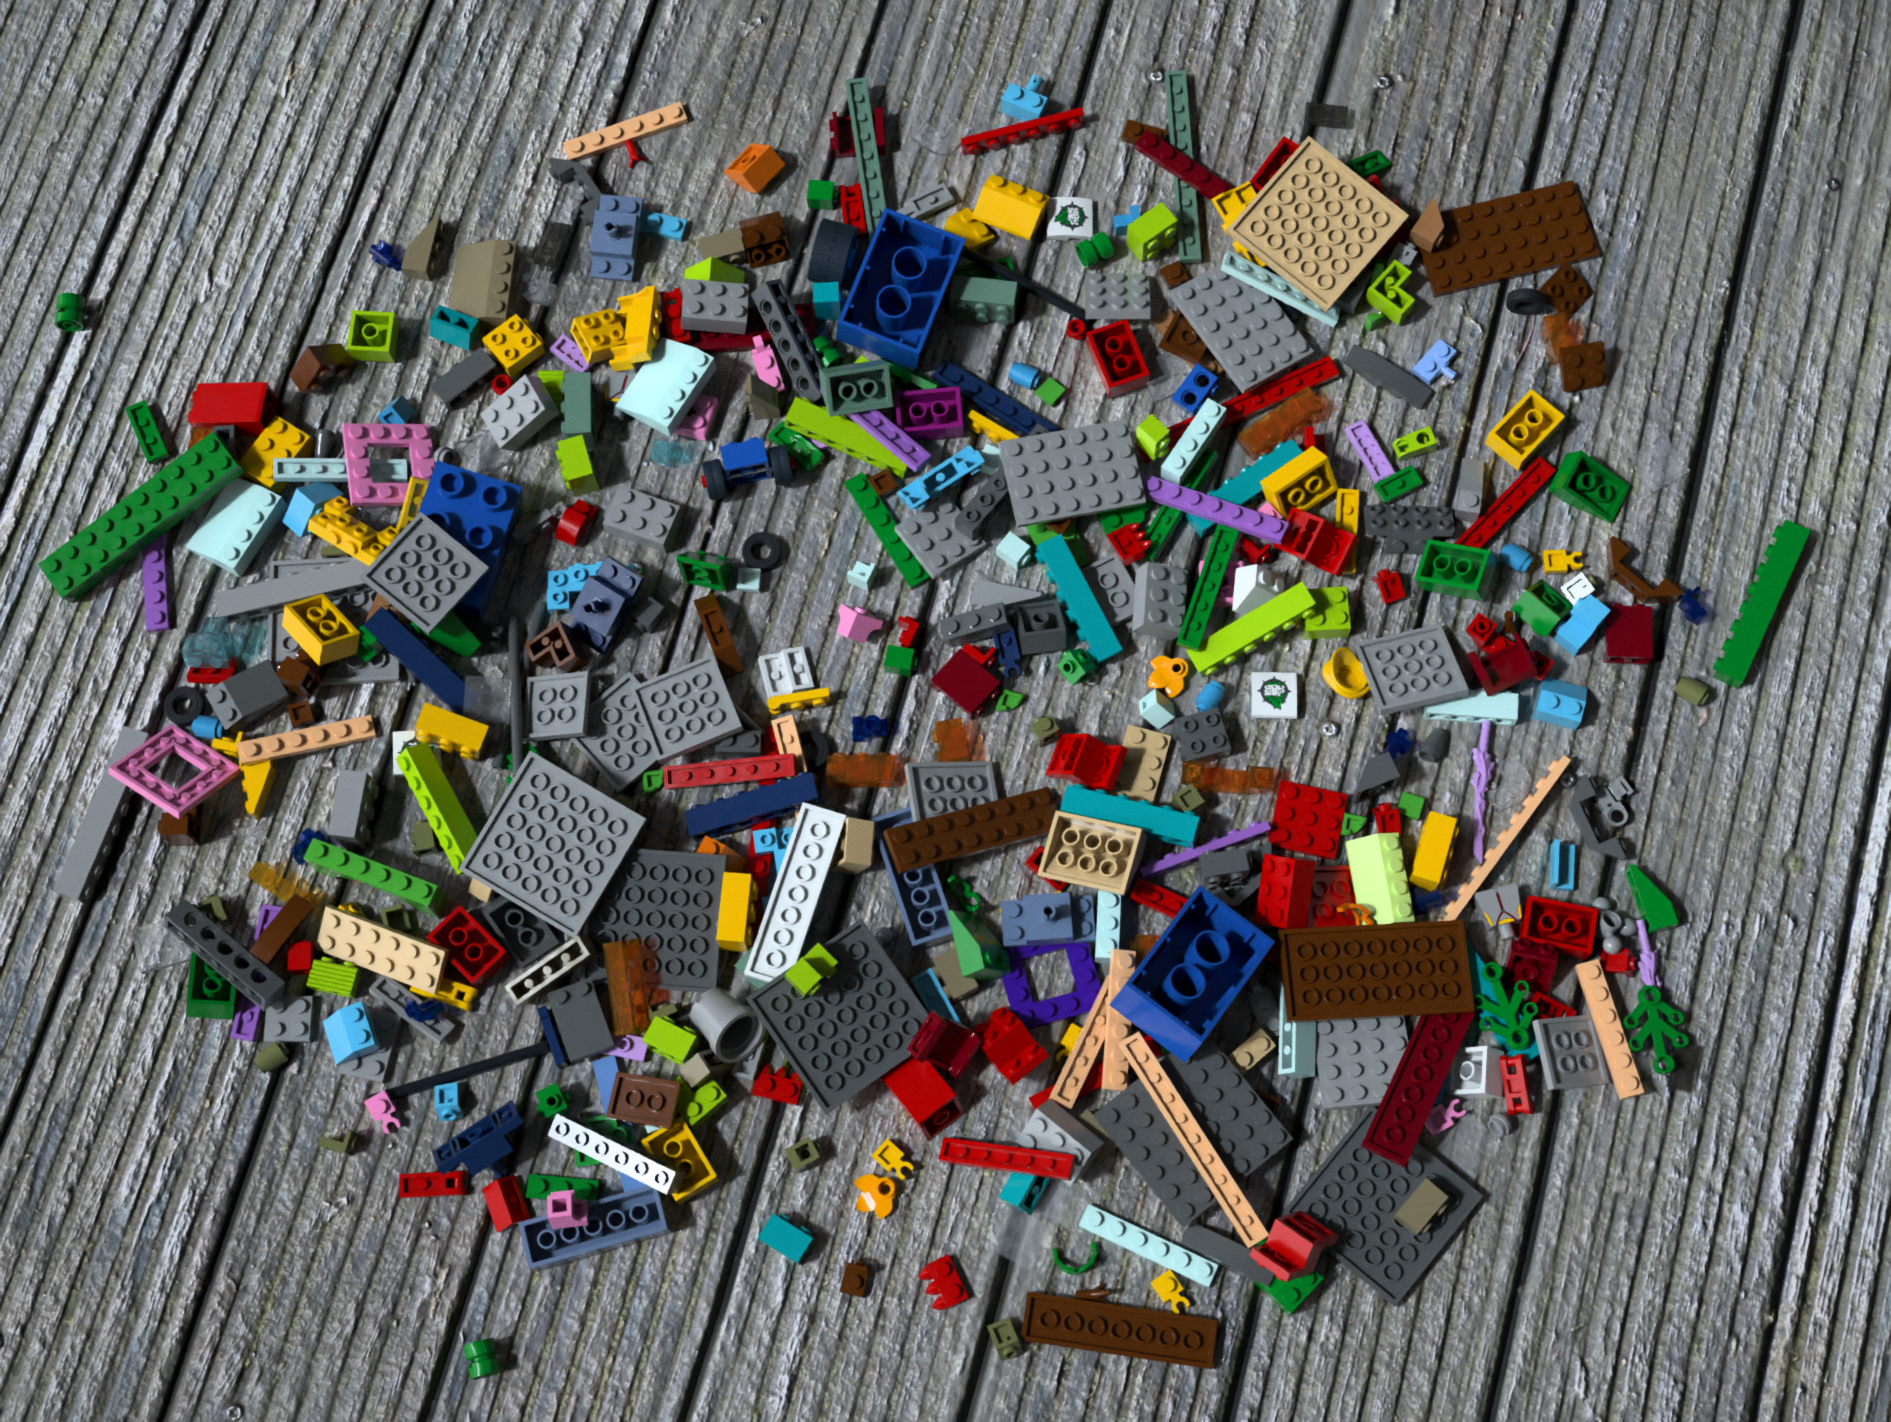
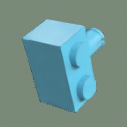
[1001,74,1048,122]

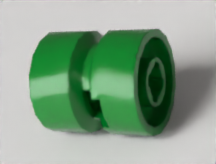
[1075,231,1114,269]
[55,293,86,332]
[811,335,845,368]
[463,1338,502,1380]

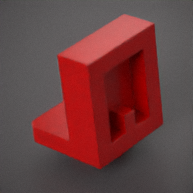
[1302,427,1326,455]
[1235,536,1271,565]
[1372,568,1406,604]
[898,616,921,649]
[962,643,997,669]
[1372,802,1402,836]
[1600,948,1637,978]

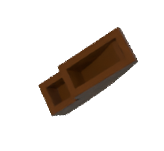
[249,893,315,965]

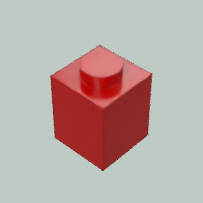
[288,939,316,975]

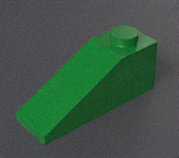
[1345,149,1391,180]
[1625,864,1679,935]

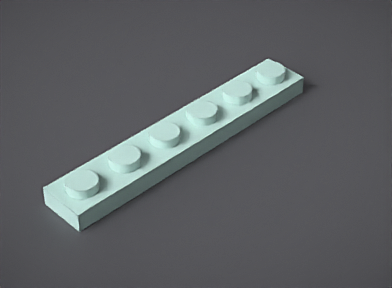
[1220,250,1341,327]
[273,458,407,482]
[1078,1204,1218,1288]

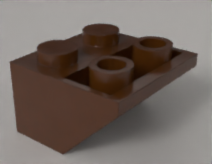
[738,211,791,268]

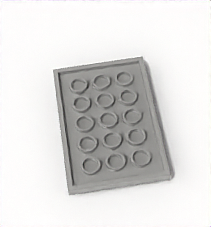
[1169,254,1314,394]
[998,419,1146,528]

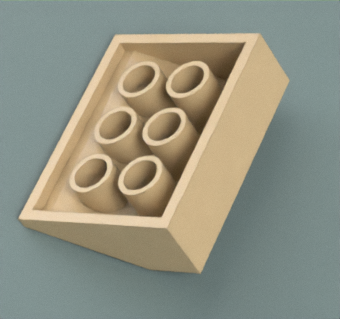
[1037,810,1148,896]

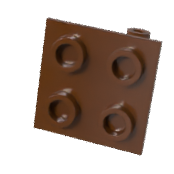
[1539,260,1593,322]

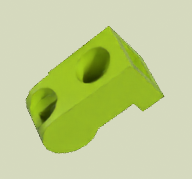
[1392,426,1437,461]

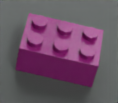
[894,386,964,441]

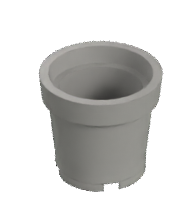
[690,987,766,1063]

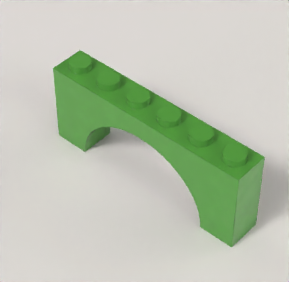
[303,838,449,919]

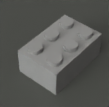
[681,279,749,335]
[480,374,560,451]
[603,485,683,554]
[1132,562,1188,641]
[328,769,379,849]
[1016,1099,1104,1186]

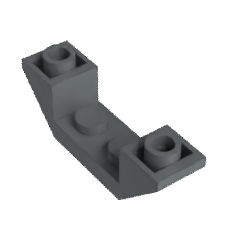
[548,157,601,229]
[1568,774,1627,860]
[1208,841,1271,911]

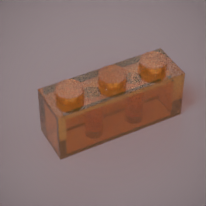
[827,752,896,788]

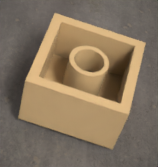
[829,817,876,875]

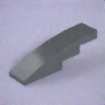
[1343,344,1431,410]
[1180,1222,1275,1288]

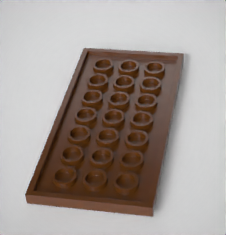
[1409,180,1600,298]
[1278,920,1475,1023]

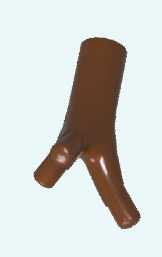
[1499,611,1516,637]
[1076,1283,1112,1304]

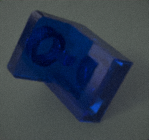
[1678,586,1708,625]
[404,996,445,1023]

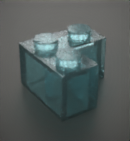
[182,617,236,668]

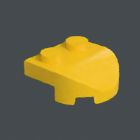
[943,207,995,251]

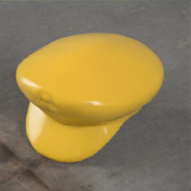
[1322,647,1370,699]

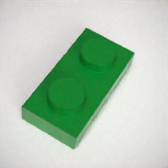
[1373,465,1423,505]

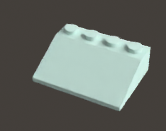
[616,337,717,438]
[185,478,288,578]

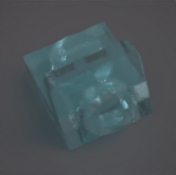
[648,439,683,468]

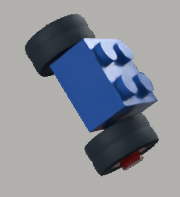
[701,437,795,500]

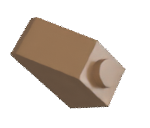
[1408,198,1444,253]

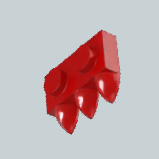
[1107,523,1152,566]
[187,654,237,684]
[752,1062,803,1106]
[918,1254,969,1310]

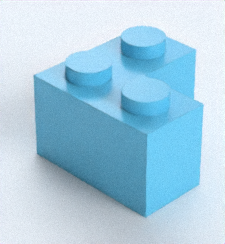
[282,482,344,538]
[1553,593,1611,657]

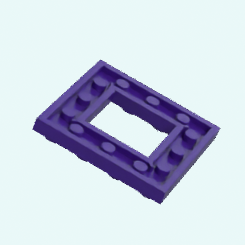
[1000,941,1101,1030]

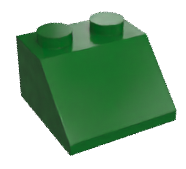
[1511,579,1573,638]

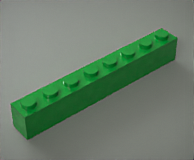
[1712,520,1811,689]

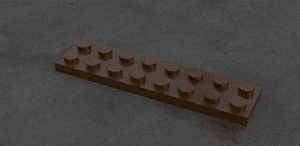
[883,787,1058,875]
[1021,1292,1218,1370]

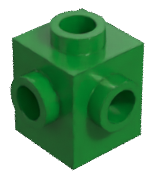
[1057,648,1098,686]
[535,1083,572,1121]

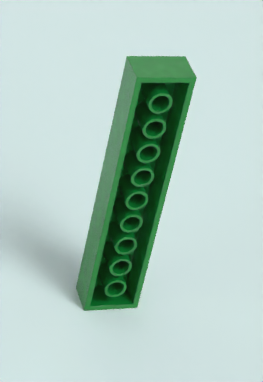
[38,431,246,603]

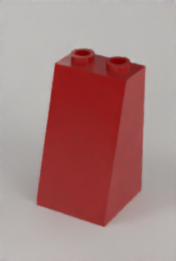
[188,382,279,438]
[879,1055,965,1141]

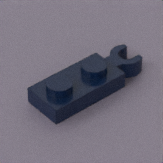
[993,618,1023,680]
[537,1005,569,1069]

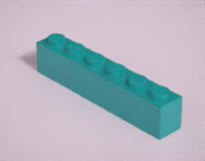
[1186,438,1303,539]
[1035,534,1123,666]
[1060,784,1201,849]
[1466,939,1540,1063]

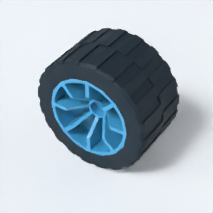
[807,218,858,289]

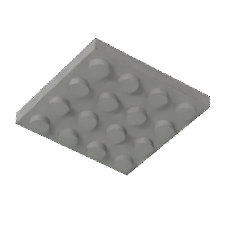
[360,511,489,635]
[1354,623,1469,716]
[630,654,743,764]
[569,671,658,795]
[904,761,1005,849]
[1315,1017,1408,1111]

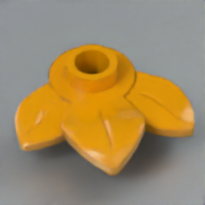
[1148,656,1189,699]
[854,1174,898,1219]

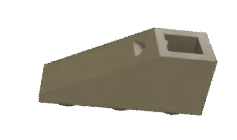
[401,214,445,281]
[744,373,781,420]

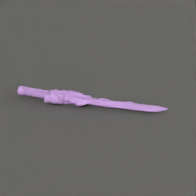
[1471,720,1495,865]
[1635,920,1668,1069]

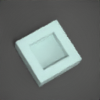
[737,568,761,592]

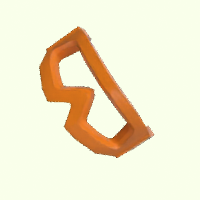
[1337,903,1374,926]

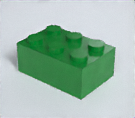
[1414,539,1497,602]

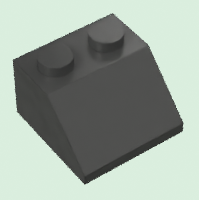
[1014,599,1066,655]
[1351,751,1400,805]

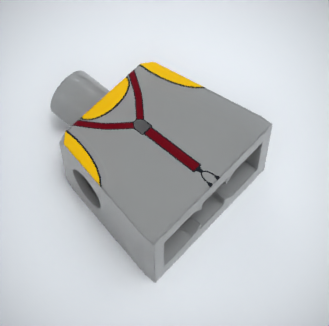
[604,367,637,421]
[1471,883,1522,941]

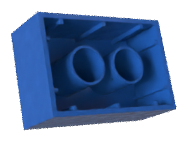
[836,208,966,370]
[417,461,523,619]
[1109,885,1275,1063]

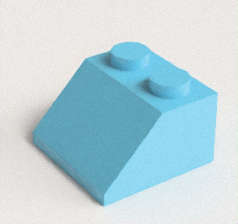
[1532,676,1587,730]
[323,1001,381,1065]

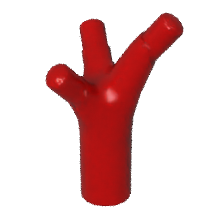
[625,139,646,168]

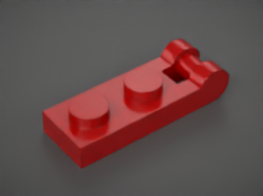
[839,183,867,238]
[659,287,692,345]
[399,1171,466,1199]

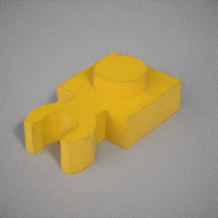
[1542,549,1583,574]
[1056,1023,1082,1062]
[872,1139,914,1181]
[1150,1269,1190,1314]

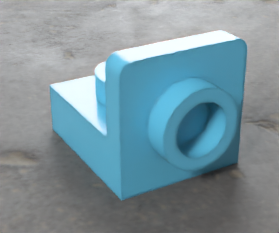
[435,1082,463,1121]

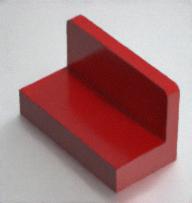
[482,1175,531,1232]

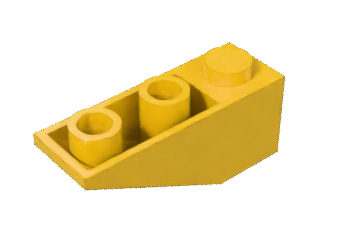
[239,759,276,820]

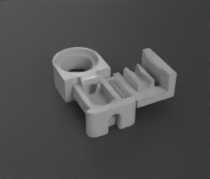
[1593,775,1634,828]

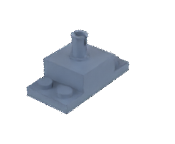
[590,194,644,283]
[1000,892,1096,948]

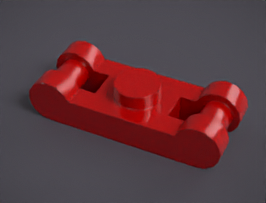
[1499,1054,1535,1115]

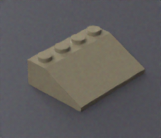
[449,240,521,328]

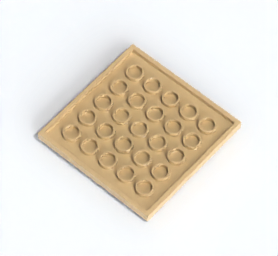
[1226,136,1409,312]

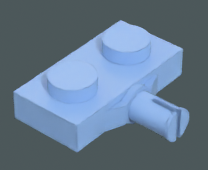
[1412,339,1458,384]

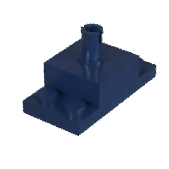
[569,555,645,655]
[432,1100,524,1178]

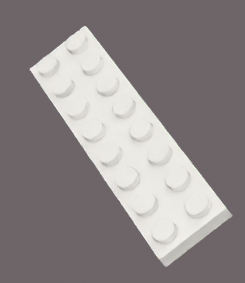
[744,802,847,983]

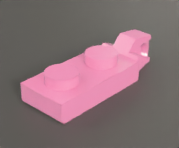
[751,335,786,393]

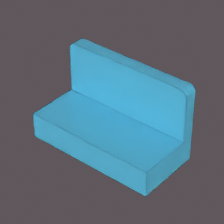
[1549,839,1575,891]

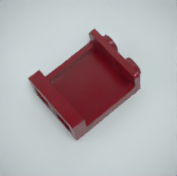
[829,107,886,158]
[1603,603,1653,665]
[1467,632,1538,697]
[930,648,1001,720]
[907,1010,983,1078]

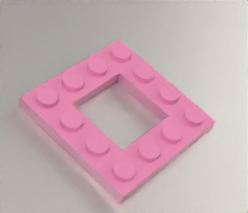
[342,423,435,506]
[109,724,241,819]

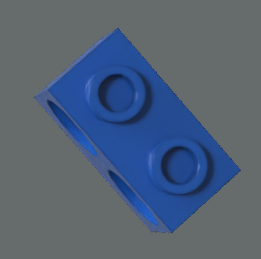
[1171,363,1220,416]

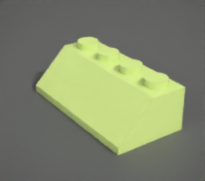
[1345,833,1415,925]

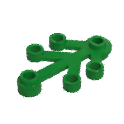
[1473,962,1538,1051]
[1622,985,1688,1075]

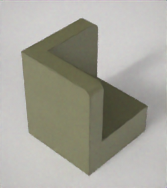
[1172,784,1205,813]
[380,904,413,933]

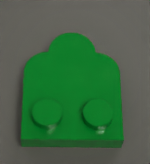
[1097,499,1151,538]
[575,1115,632,1168]

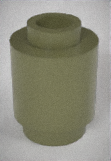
[1673,676,1710,706]
[253,1041,290,1074]

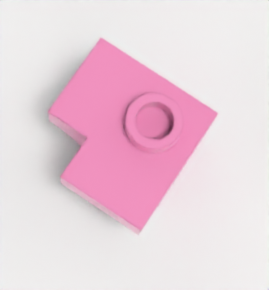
[837,603,883,643]
[547,1190,588,1229]

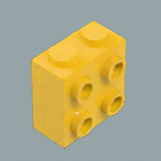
[570,308,627,364]
[482,314,545,378]

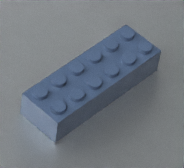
[870,806,954,952]
[518,1186,671,1272]

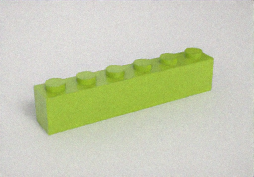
[784,397,908,479]
[1186,581,1318,677]
[396,742,478,875]

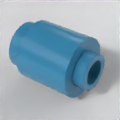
[1008,362,1042,390]
[1499,542,1534,573]
[1194,681,1226,712]
[192,715,227,739]

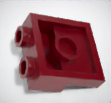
[1501,938,1558,995]

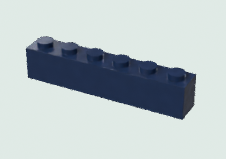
[363,606,480,717]
[684,772,824,842]

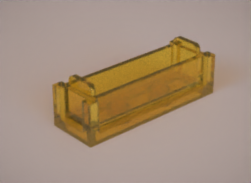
[246,861,317,906]

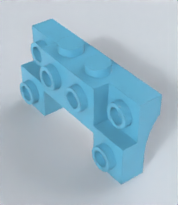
[896,445,985,511]
[547,561,637,614]
[753,827,794,914]

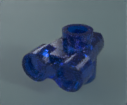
[369,240,403,272]
[852,715,887,742]
[1382,728,1413,759]
[290,828,326,865]
[1409,887,1444,915]

